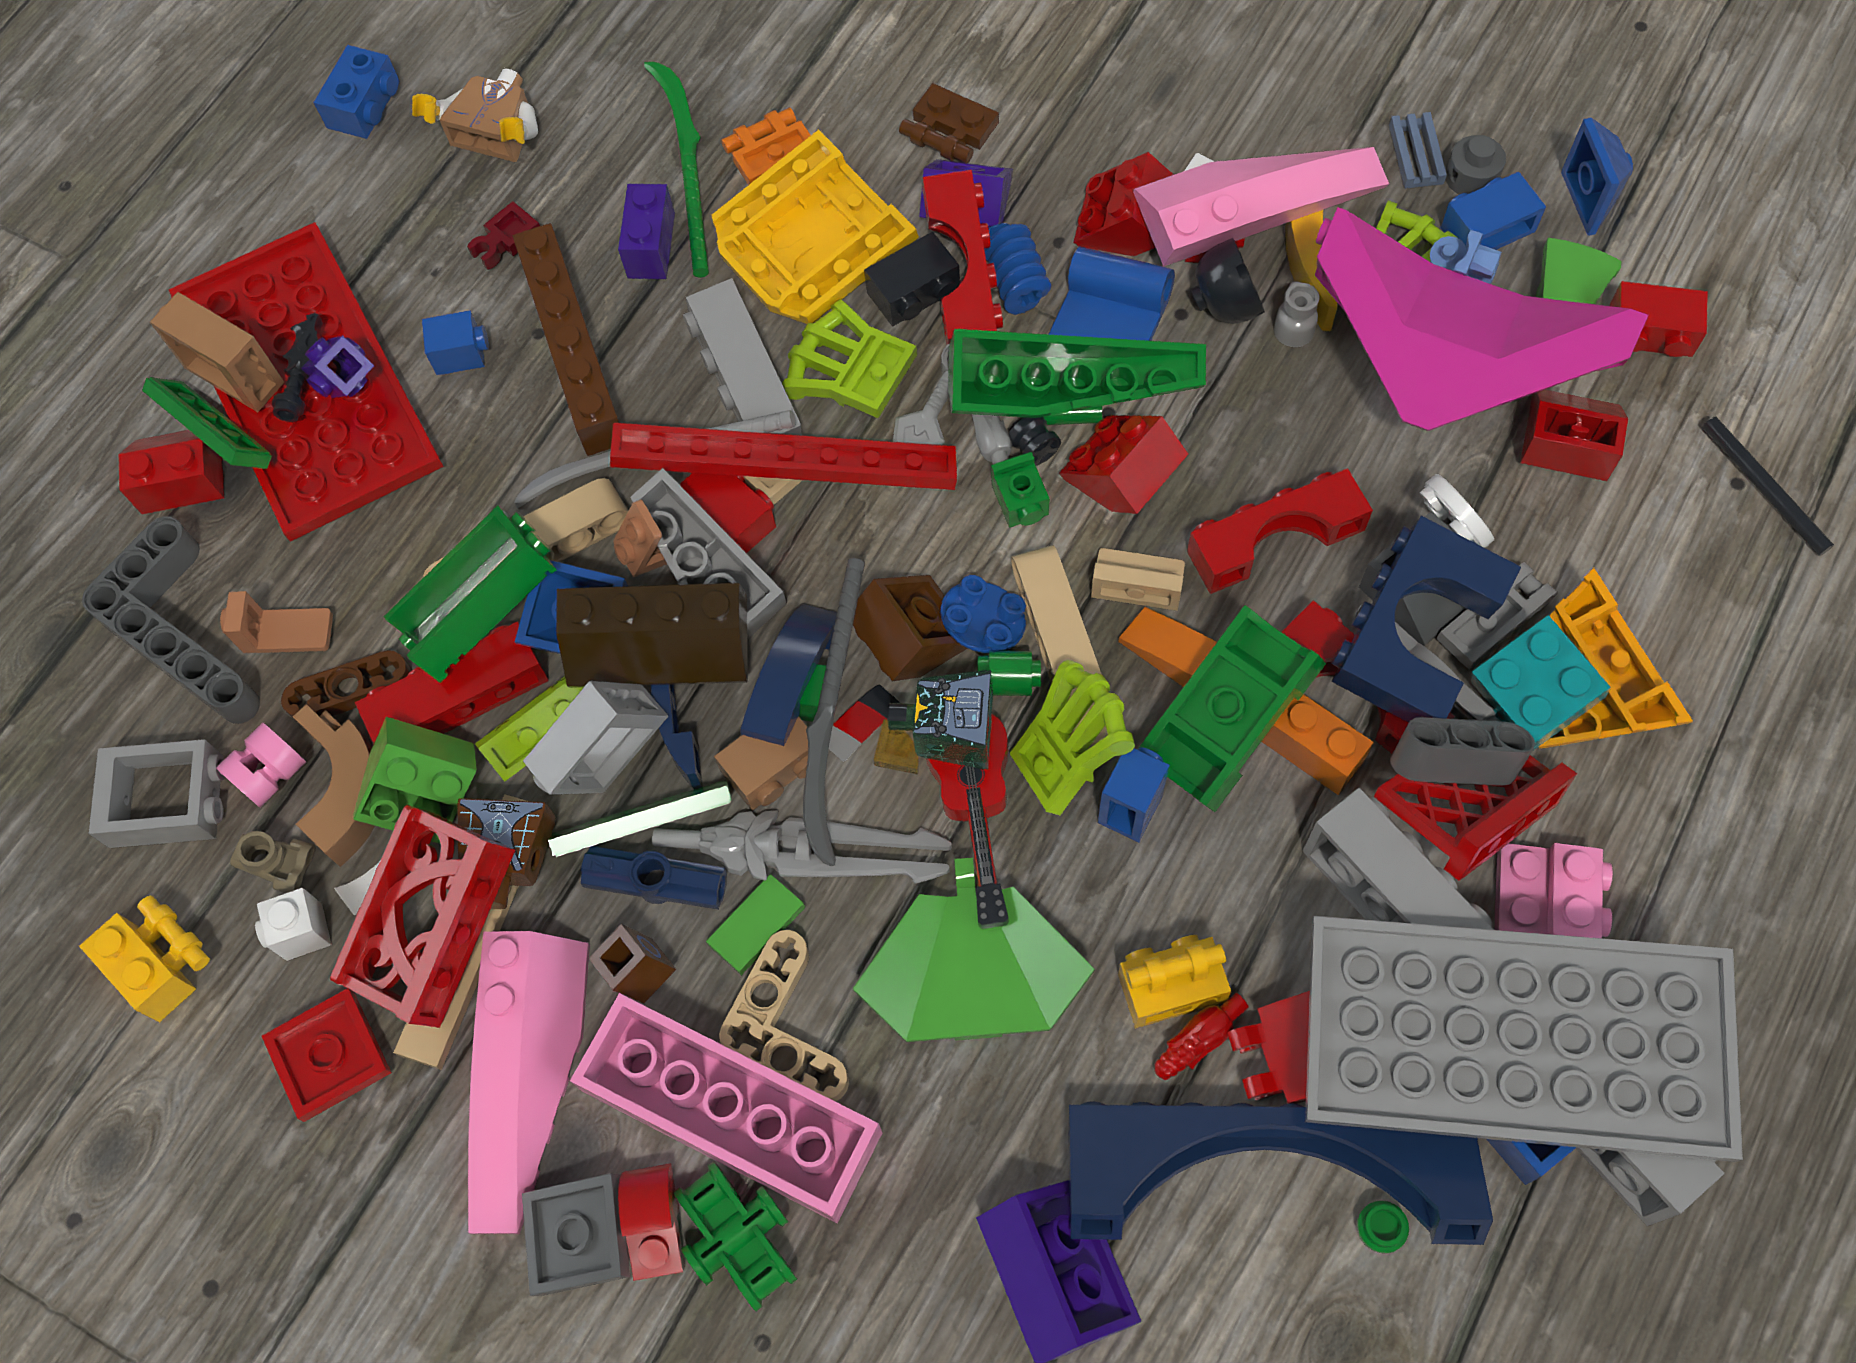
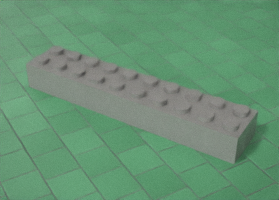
[1303,788,1725,1226]

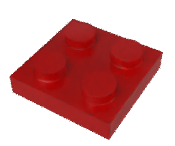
[262,988,392,1122]

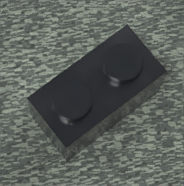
[864,231,960,327]

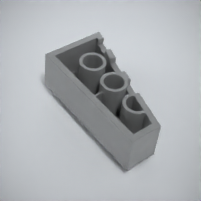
[683,278,802,436]
[630,468,787,640]

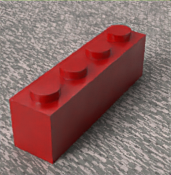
[355,621,549,744]

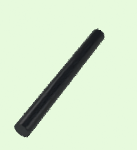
[1702,416,1834,556]

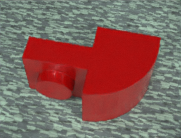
[618,1163,685,1281]

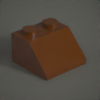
[853,575,968,682]

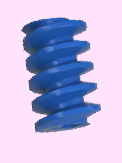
[984,223,1051,315]

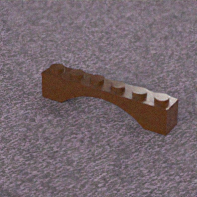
[512,223,620,456]

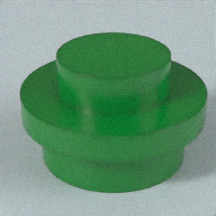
[1357,1201,1409,1254]

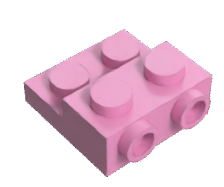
[1494,843,1613,938]

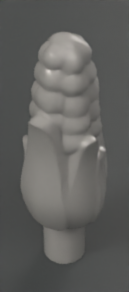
[972,414,1012,464]

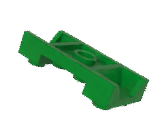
[1139,605,1326,812]

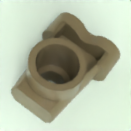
[230,831,315,893]

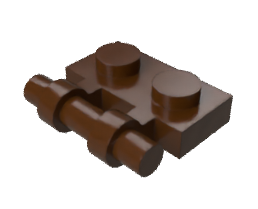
[899,83,999,163]

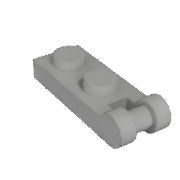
[1437,562,1558,670]

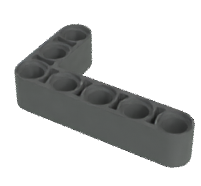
[82,516,260,724]

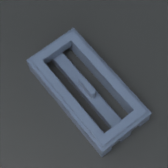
[1389,112,1447,189]

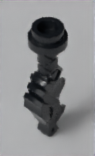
[272,313,323,422]

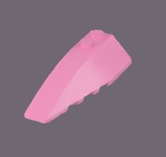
[1133,147,1389,267]
[468,931,590,1234]

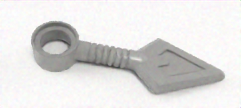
[893,344,950,445]

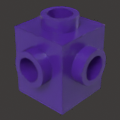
[301,335,374,398]

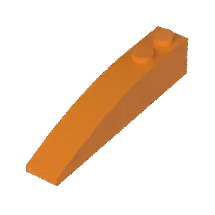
[1118,607,1374,795]

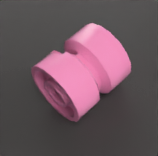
[216,722,306,808]

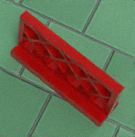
[1374,755,1577,881]

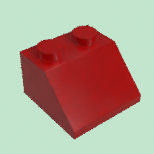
[118,430,224,514]

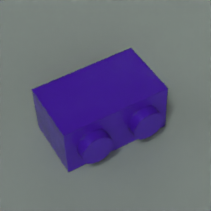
[618,184,675,279]

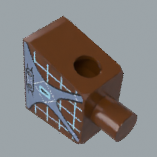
[457,798,556,909]

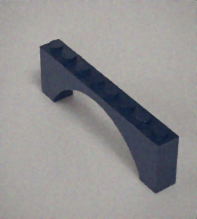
[1068,1101,1493,1245]

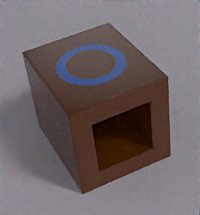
[589,924,676,1003]

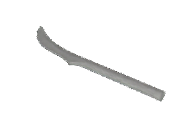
[514,410,795,508]

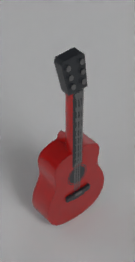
[924,714,1009,929]

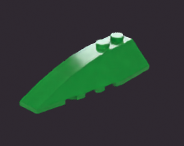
[948,329,1206,418]

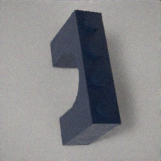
[1331,515,1521,723]

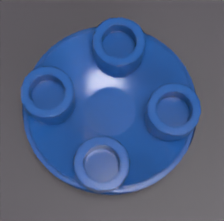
[940,575,1026,653]

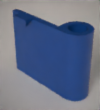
[1049,246,1175,341]

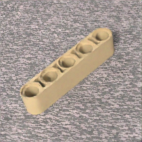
[423,478,628,577]
[1011,545,1108,746]

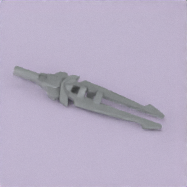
[652,810,952,884]

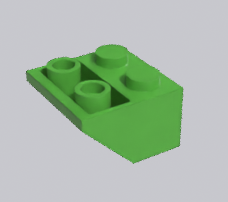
[353,717,477,844]

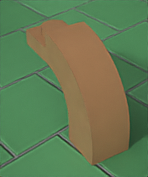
[293,704,375,867]

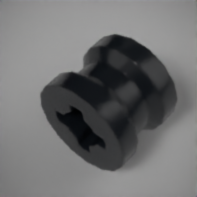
[1008,417,1061,466]

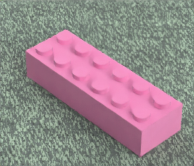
[570,993,882,1224]

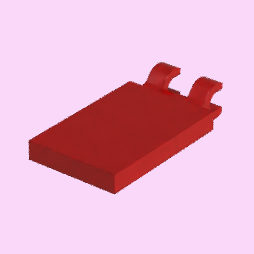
[1227,991,1310,1104]

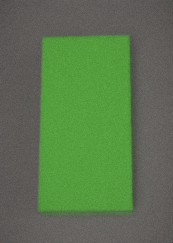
[706,874,805,976]

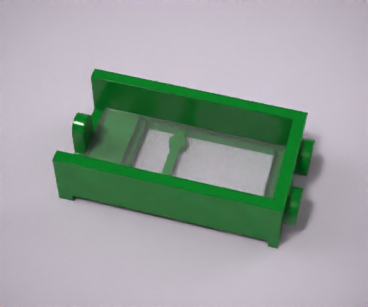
[384,505,557,683]

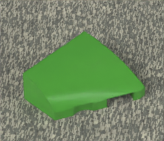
[1536,238,1622,304]

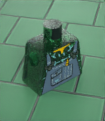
[888,670,994,769]

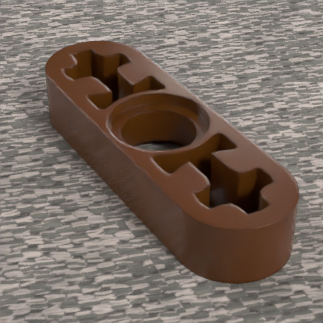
[281,650,412,722]

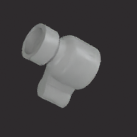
[1274,281,1319,347]

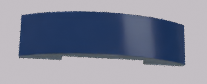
[741,604,837,746]
[651,685,703,789]

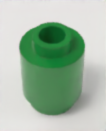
[978,651,1041,696]

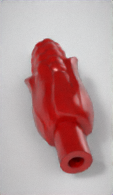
[1154,993,1249,1080]

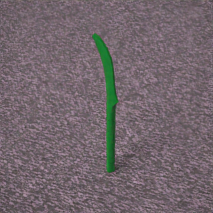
[644,62,709,278]

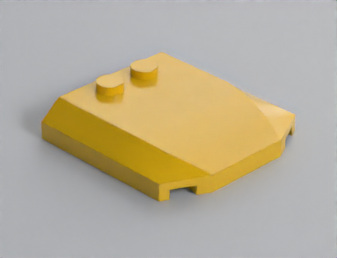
[712,129,919,324]

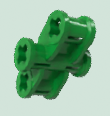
[673,1161,797,1312]

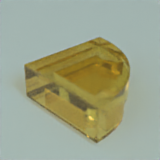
[873,719,919,774]

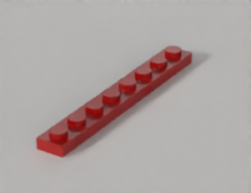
[610,423,957,490]

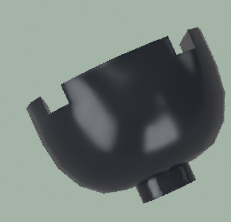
[1191,238,1265,324]

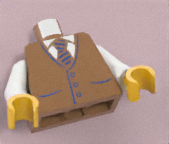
[412,69,538,162]

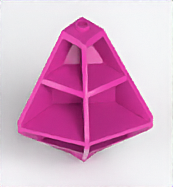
[1315,207,1648,431]

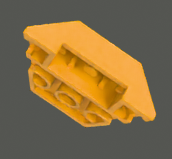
[1538,568,1693,749]

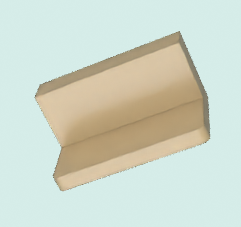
[1091,548,1185,611]

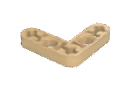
[719,930,849,1102]

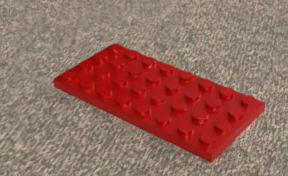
[168,222,444,542]

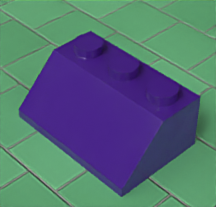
[976,1180,1142,1363]

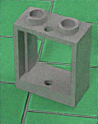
[523,681,668,794]
[89,739,225,848]

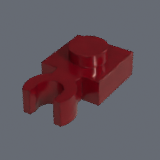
[467,201,540,270]

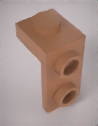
[613,500,667,577]
[220,591,333,653]

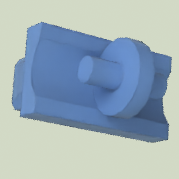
[1429,230,1502,284]

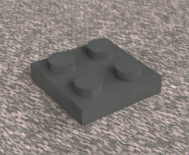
[522,1173,630,1296]

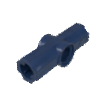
[581,846,727,910]

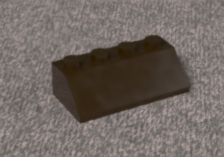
[556,583,748,688]

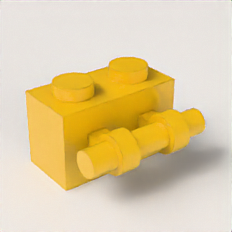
[79,895,210,1023]
[1118,935,1231,1029]

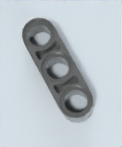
[1390,717,1535,785]

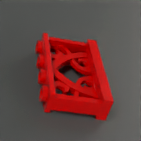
[330,805,515,1028]

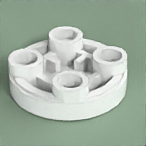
[1420,474,1494,548]

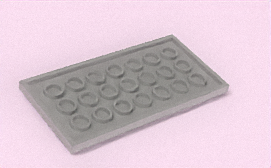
[1305,916,1743,1162]

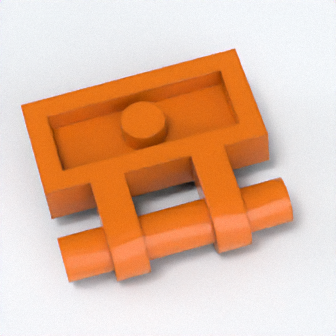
[721,107,811,185]

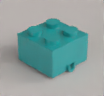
[1471,615,1611,751]

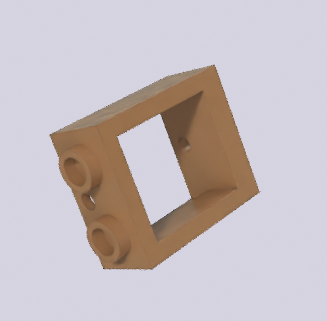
[150,292,284,412]

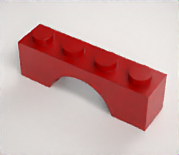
[922,170,1003,345]
[1187,468,1373,594]
[1282,600,1455,754]

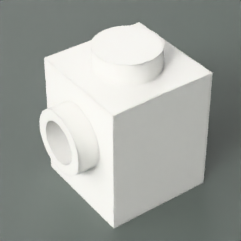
[255,888,332,961]

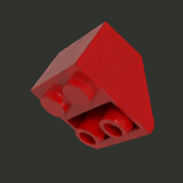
[1073,152,1174,256]
[1520,389,1628,481]
[1059,415,1188,514]

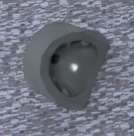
[1445,135,1506,195]

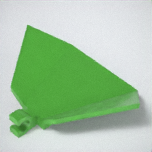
[853,858,1095,1042]

